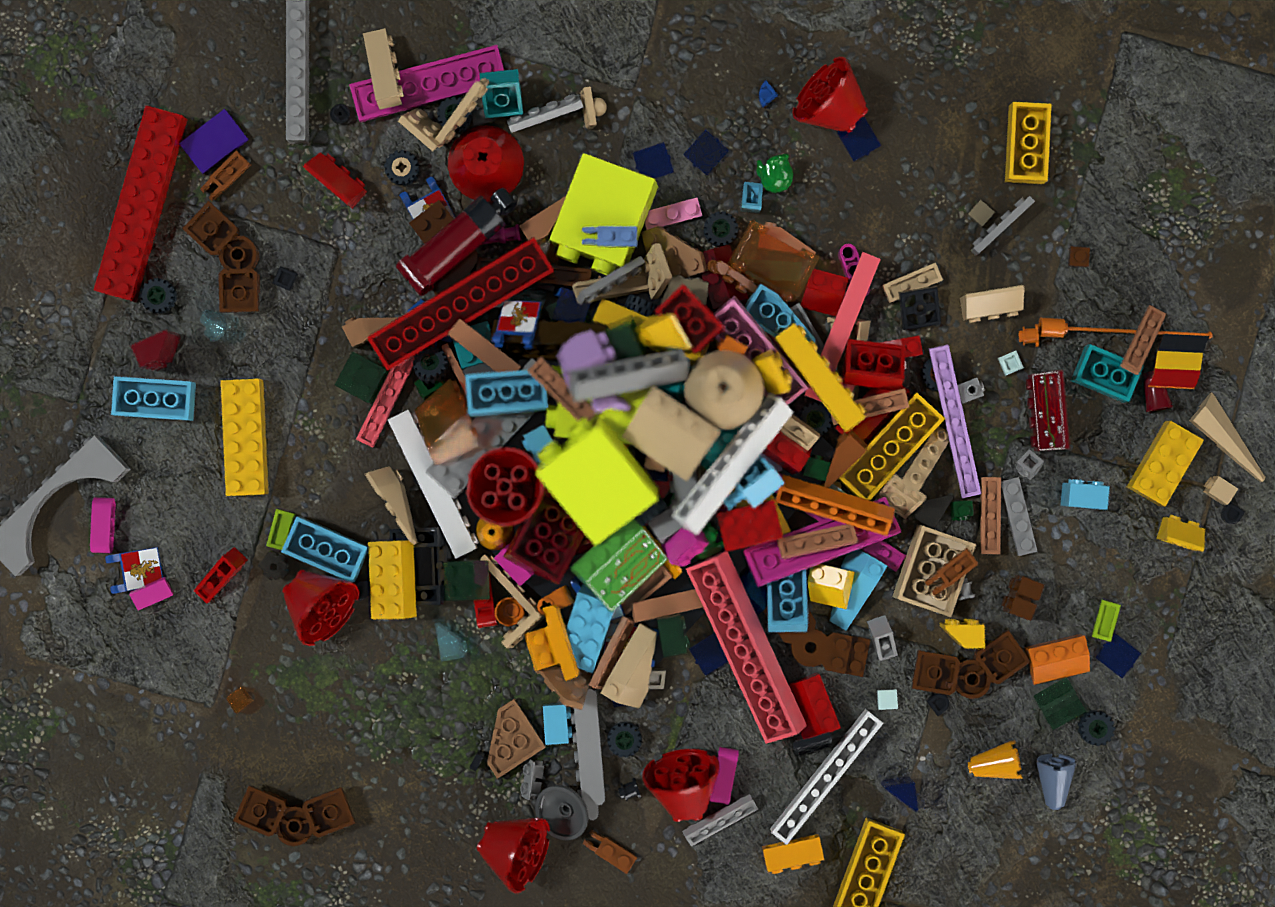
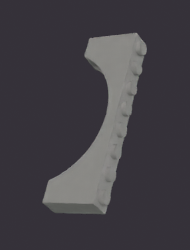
[0,436,131,576]

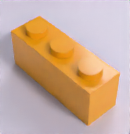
[762,834,824,874]

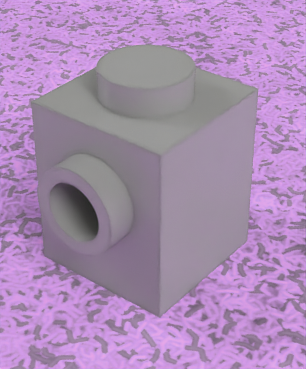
[957,378,985,404]

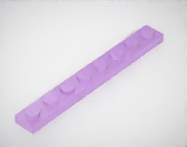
[929,344,981,498]

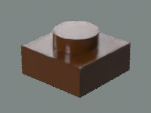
[1068,246,1090,267]

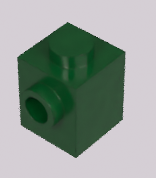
[801,454,830,482]

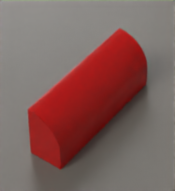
[835,385,911,444]

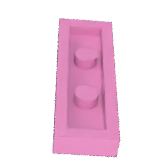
[645,198,702,230]

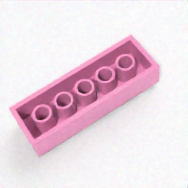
[713,296,809,405]

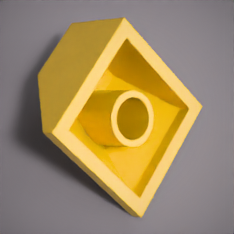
[635,314,692,351]

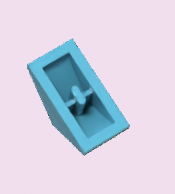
[741,182,763,213]

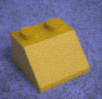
[1156,515,1205,552]
[807,564,855,609]

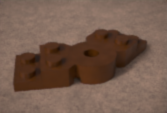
[409,200,478,296]
[182,201,260,313]
[762,605,870,677]
[911,630,1031,699]
[233,785,356,846]

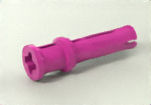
[481,224,522,245]

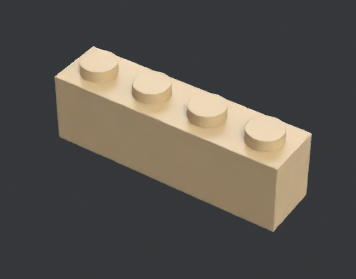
[363,29,404,109]

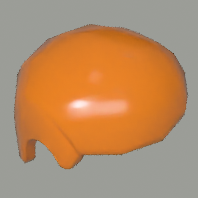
[495,597,525,627]

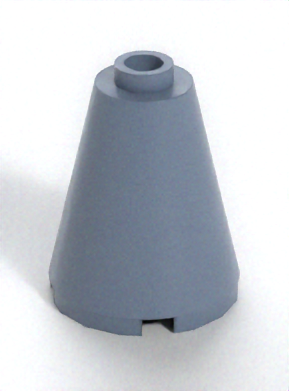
[1037,754,1076,810]

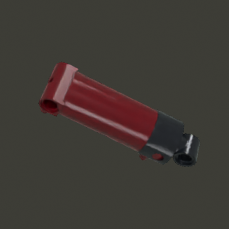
[396,188,517,296]

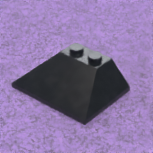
[389,527,452,605]

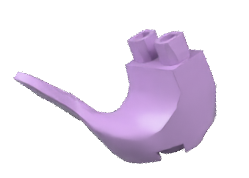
[558,331,631,412]

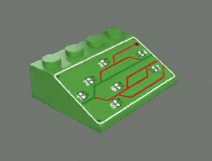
[571,518,668,613]

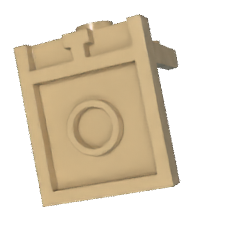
[398,78,490,151]
[572,243,672,304]
[874,426,949,519]
[481,555,545,649]

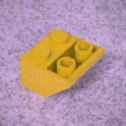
[752,348,793,395]
[940,619,985,648]

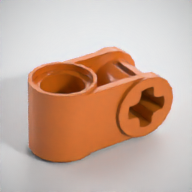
[537,585,575,615]

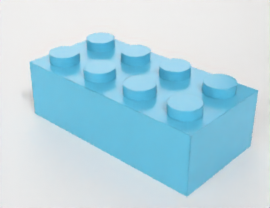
[465,370,548,417]
[111,377,196,421]
[281,516,368,582]
[767,569,808,632]
[566,585,615,673]

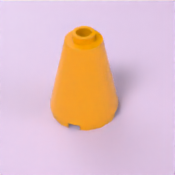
[476,518,514,550]
[968,740,1022,779]

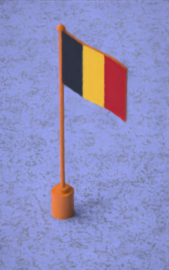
[1038,318,1213,389]

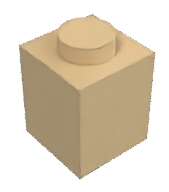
[1204,476,1238,505]

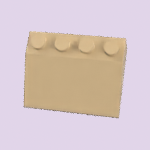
[622,386,720,482]
[892,525,976,617]

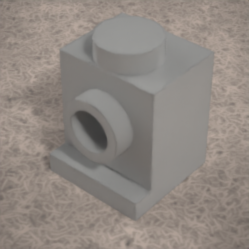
[1016,449,1044,480]

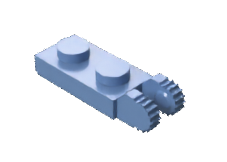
[582,226,637,247]

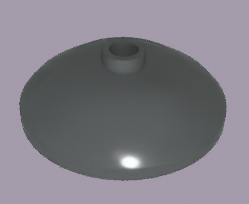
[535,785,589,840]

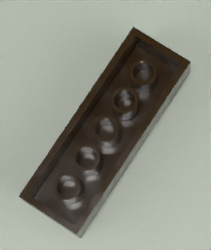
[490,320,615,362]

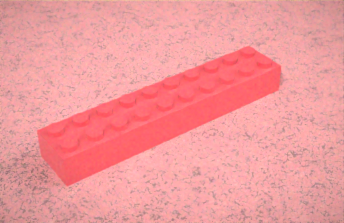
[686,551,807,744]

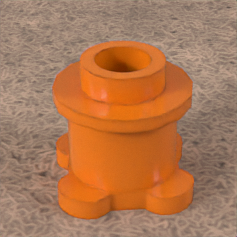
[1019,324,1039,347]

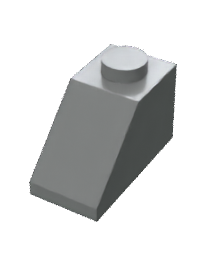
[867,615,898,662]

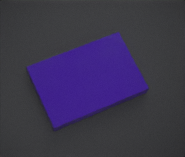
[179,109,249,175]

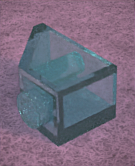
[435,621,468,661]

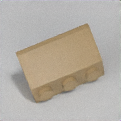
[960,285,1024,323]

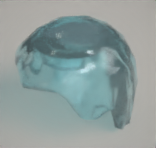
[200,309,227,342]

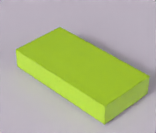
[266,509,295,550]
[1091,600,1121,642]

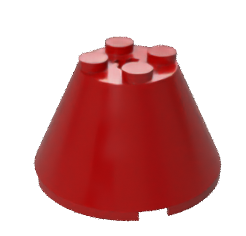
[792,57,868,133]
[448,125,524,202]
[466,448,544,526]
[282,570,359,646]
[642,749,720,822]
[477,818,550,893]

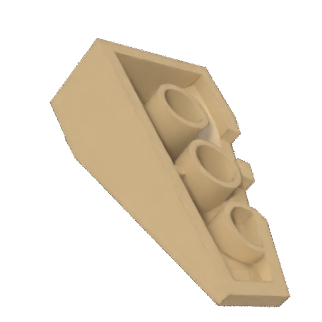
[365,466,418,545]
[601,623,657,708]

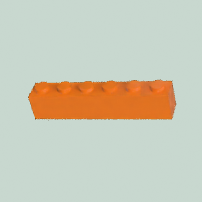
[775,475,895,536]

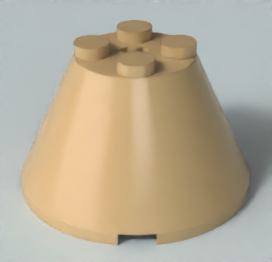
[685,351,764,429]

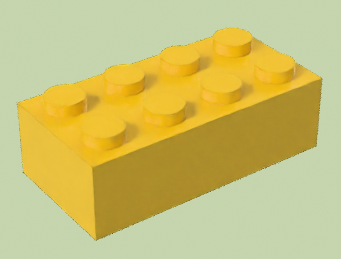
[1005,102,1051,184]
[1127,421,1204,507]
[368,540,417,619]

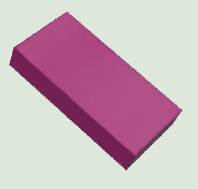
[129,577,174,611]

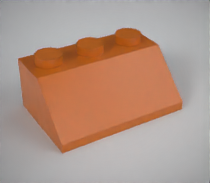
[1024,634,1090,685]

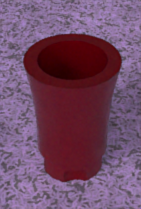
[1143,371,1173,412]

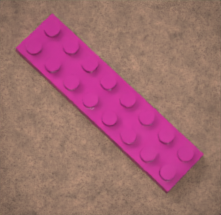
[349,45,504,122]
[743,497,901,587]

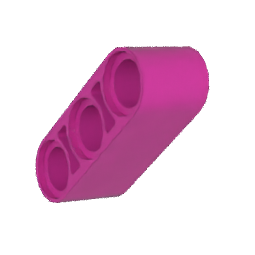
[838,244,870,296]
[90,497,116,553]
[710,747,739,805]

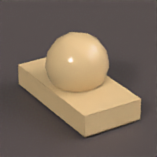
[580,87,607,129]

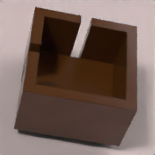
[1001,575,1045,621]

